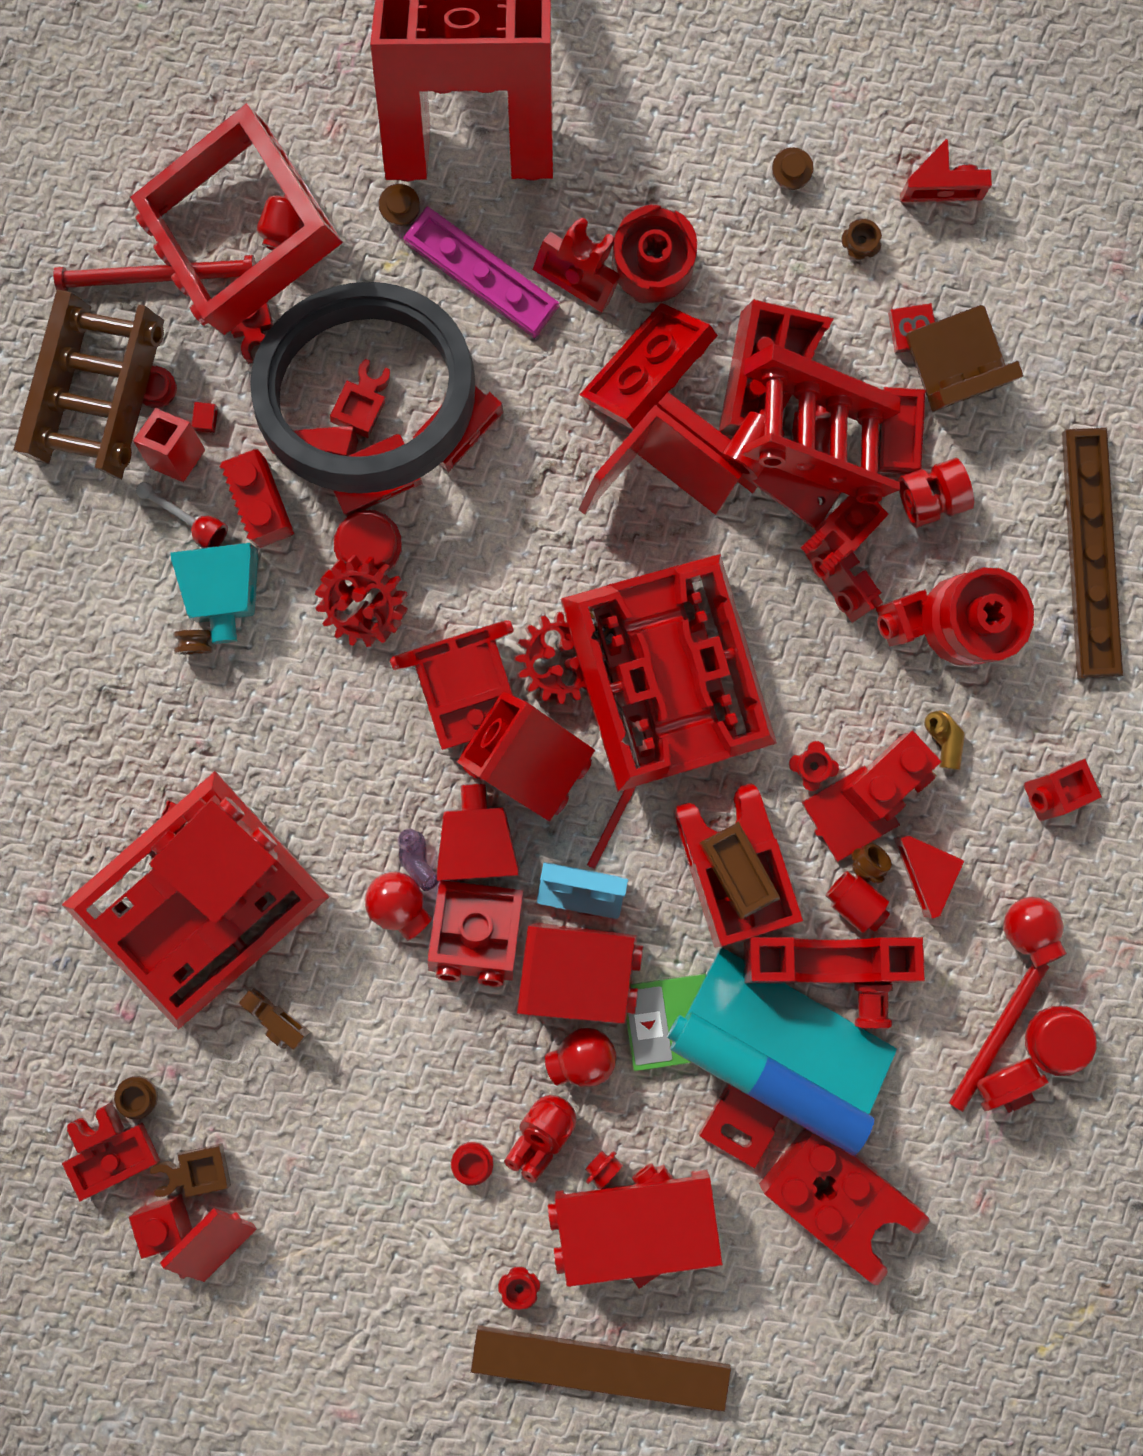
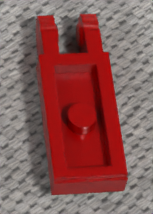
[800,495,889,574]

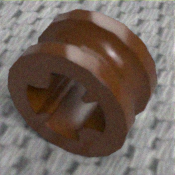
[173,630,213,655]

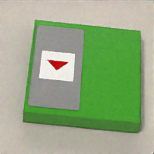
[627,973,706,1071]

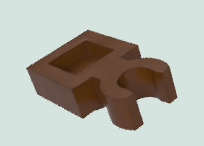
[239,988,310,1050]
[150,1143,231,1197]

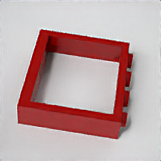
[130,103,343,335]

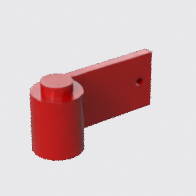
[721,409,841,529]

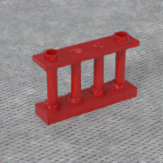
[741,344,900,504]

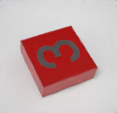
[888,303,935,353]

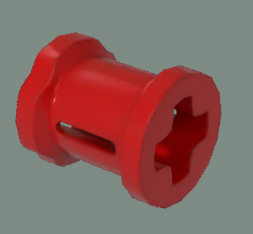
[854,983,893,1028]

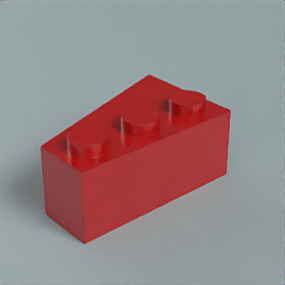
[719,299,834,436]

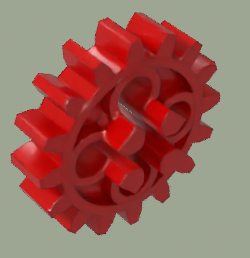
[315,555,408,647]
[513,612,606,704]

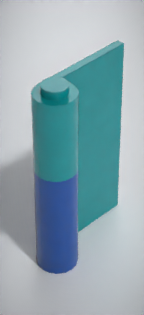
[667,947,897,1156]

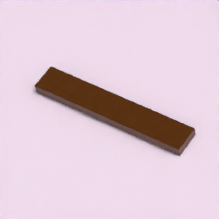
[1062,427,1123,679]
[470,1325,731,1412]

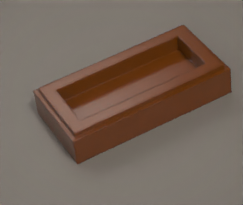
[699,822,781,920]

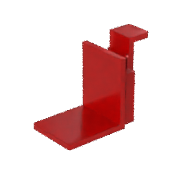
[578,392,758,515]

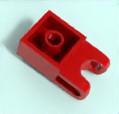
[673,783,803,948]
[759,1128,930,1286]

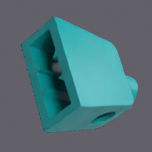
[170,543,258,644]

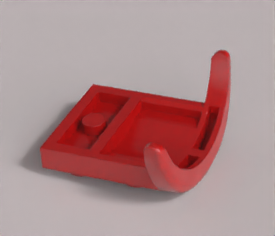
[390,620,514,750]

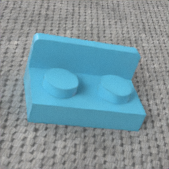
[537,862,628,919]

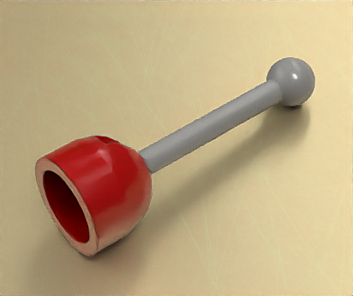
[136,482,228,549]

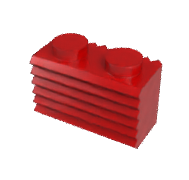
[219,449,295,548]

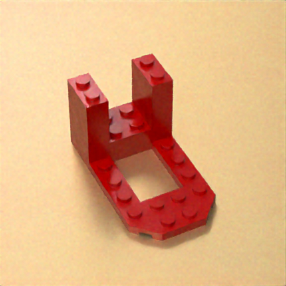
[370,0,553,182]

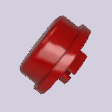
[334,510,402,573]
[1025,1006,1097,1076]
[977,1058,1049,1113]

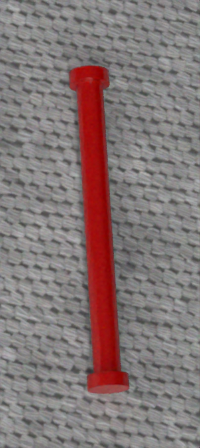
[53,255,256,291]

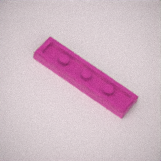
[403,206,560,339]

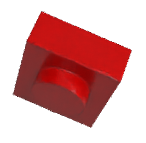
[875,589,928,647]

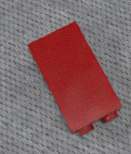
[548,1169,723,1287]

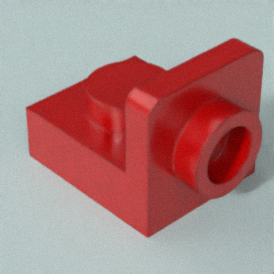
[1024,759,1102,821]

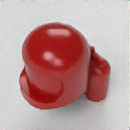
[504,1095,577,1183]

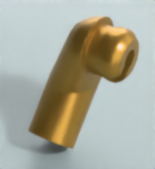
[924,710,965,770]

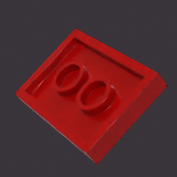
[579,303,718,430]

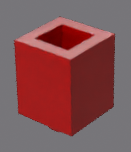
[133,408,205,483]
[129,1193,193,1259]

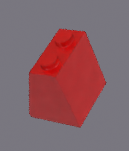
[457,691,596,822]
[517,922,644,1023]

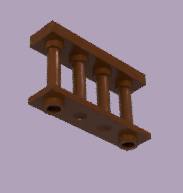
[13,290,165,480]

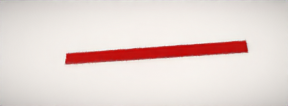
[587,787,636,869]

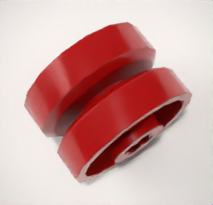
[922,567,1034,666]

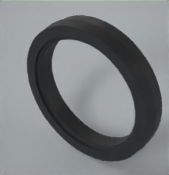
[250,282,475,493]

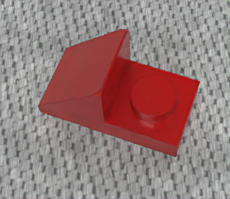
[900,139,992,202]

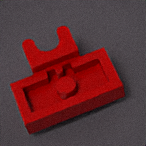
[532,218,620,313]
[62,1103,161,1202]

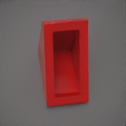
[894,835,965,919]

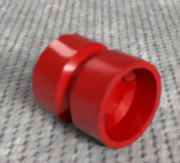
[898,458,975,528]

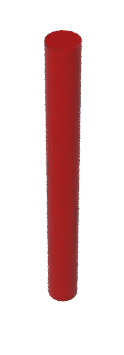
[948,962,1050,1112]

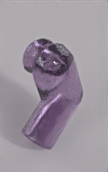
[397,828,439,891]

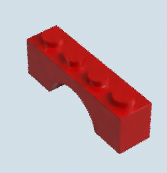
[744,937,925,983]

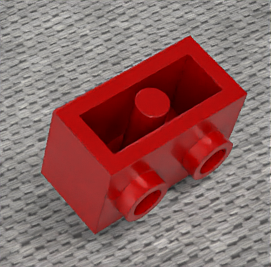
[841,730,942,823]

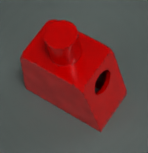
[437,784,520,881]

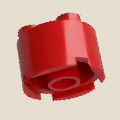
[612,205,698,304]

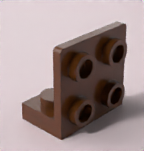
[906,305,1024,413]

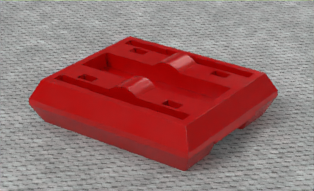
[560,554,777,792]
[62,771,330,1030]

